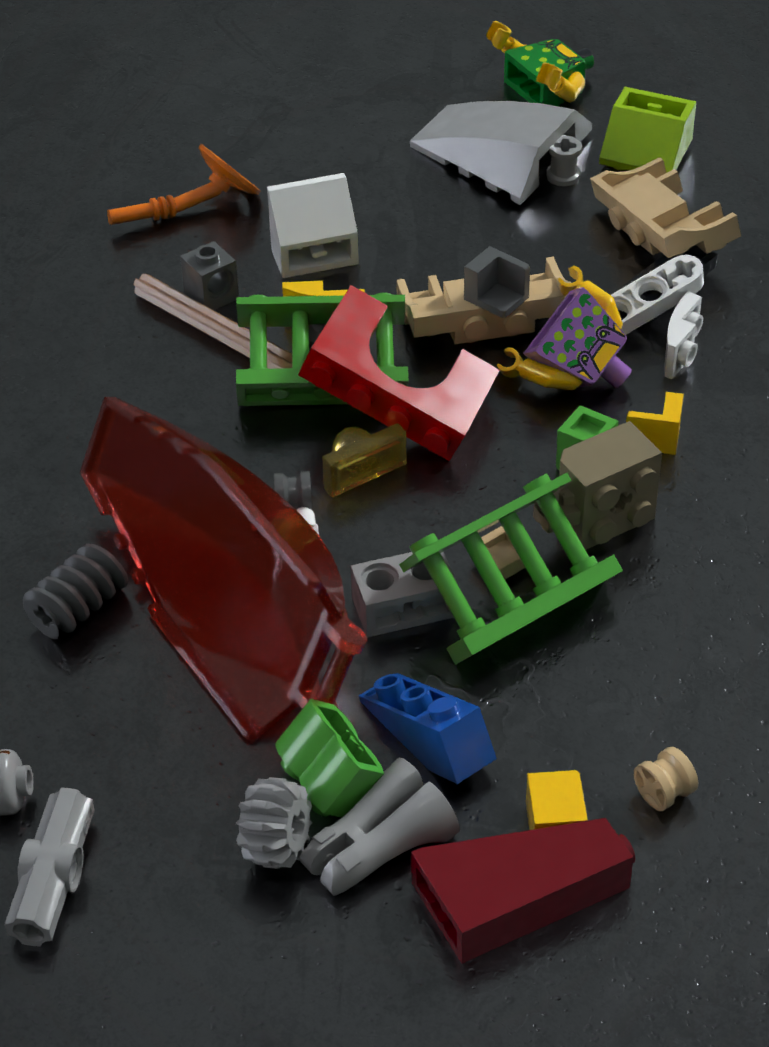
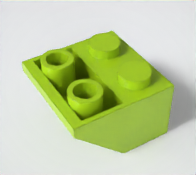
[599,87,696,173]

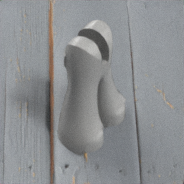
[299,757,460,896]

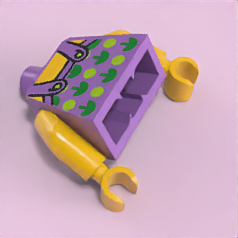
[497,266,632,390]

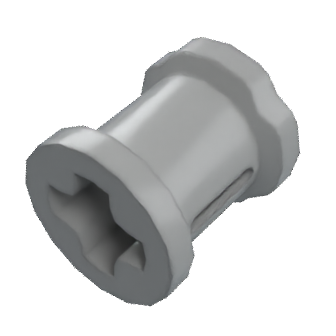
[546,135,582,186]

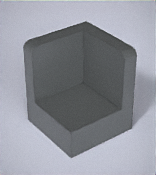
[464,246,530,318]

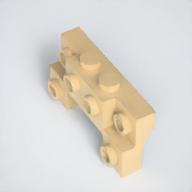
[590,157,741,258]
[396,257,571,344]

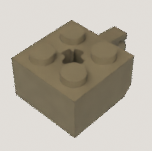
[533,421,662,550]

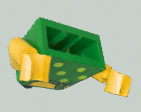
[486,21,594,106]

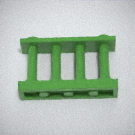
[236,293,409,406]
[399,473,623,665]

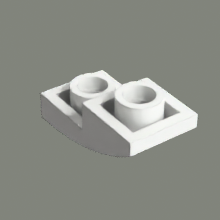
[664,291,703,379]

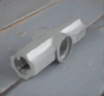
[4,788,95,947]

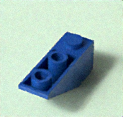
[359,673,497,784]

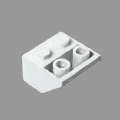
[267,173,359,278]

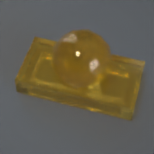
[322,423,407,497]

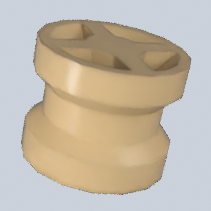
[633,747,699,811]

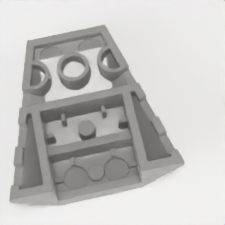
[410,101,592,205]

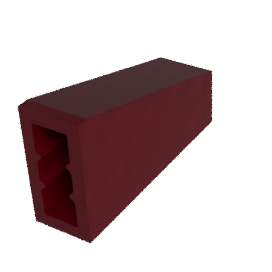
[411,818,635,964]

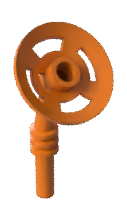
[107,144,261,225]

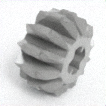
[236,777,313,869]

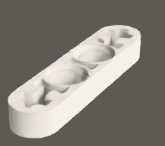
[611,255,704,335]

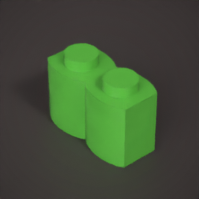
[275,699,384,817]

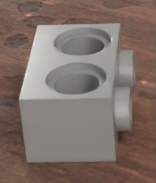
[350,552,456,637]

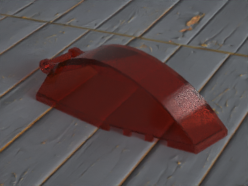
[80,397,367,740]

